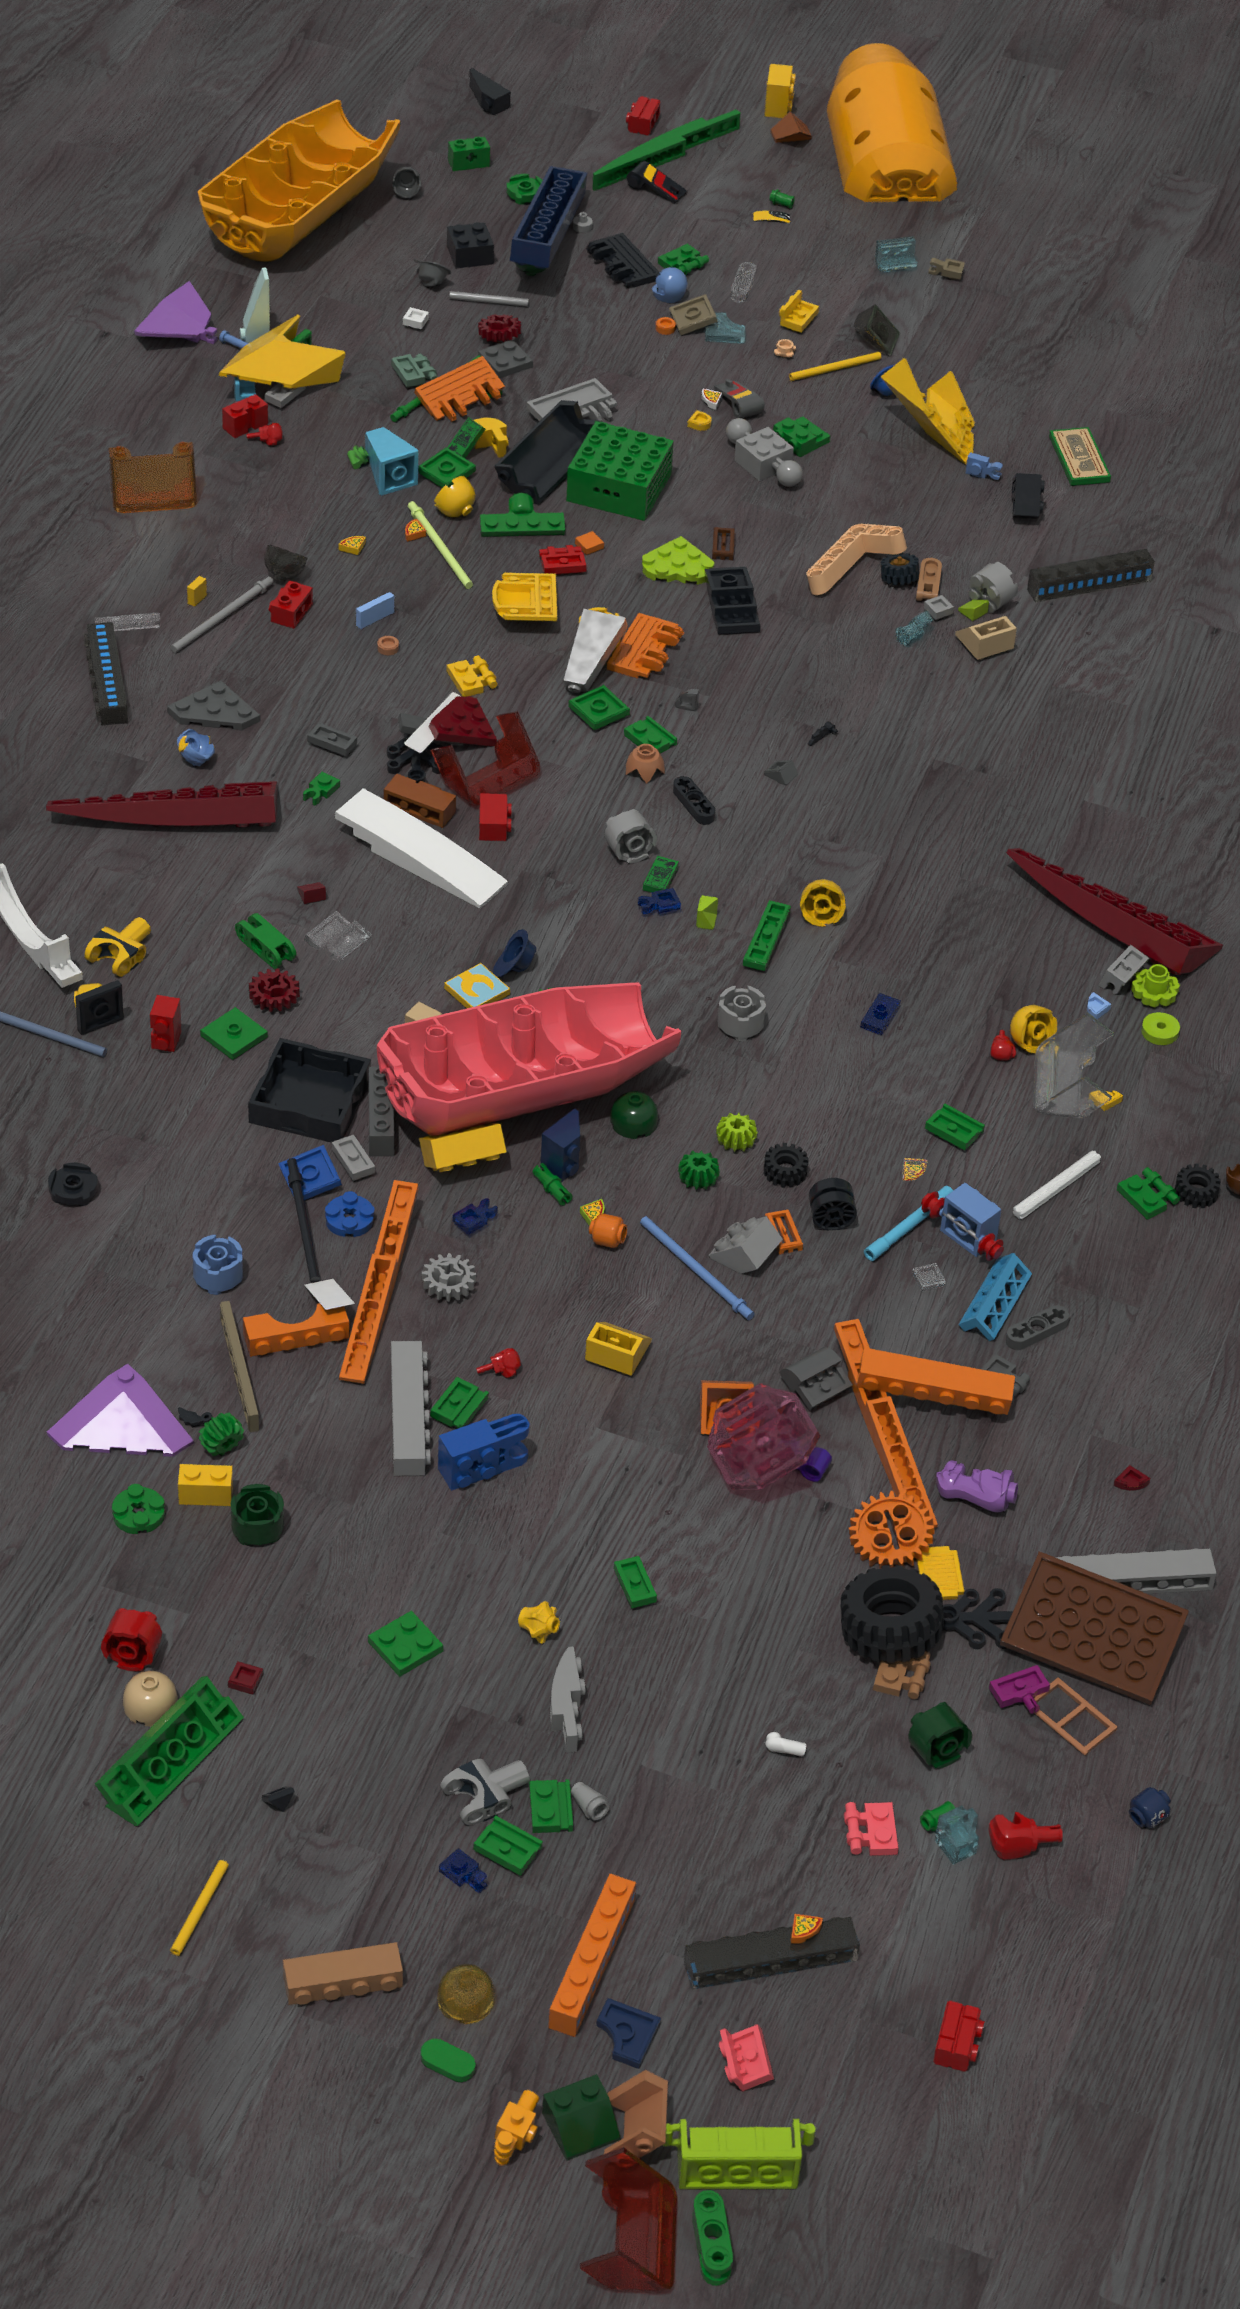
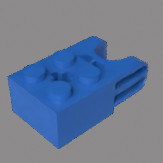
[438,1414,530,1491]

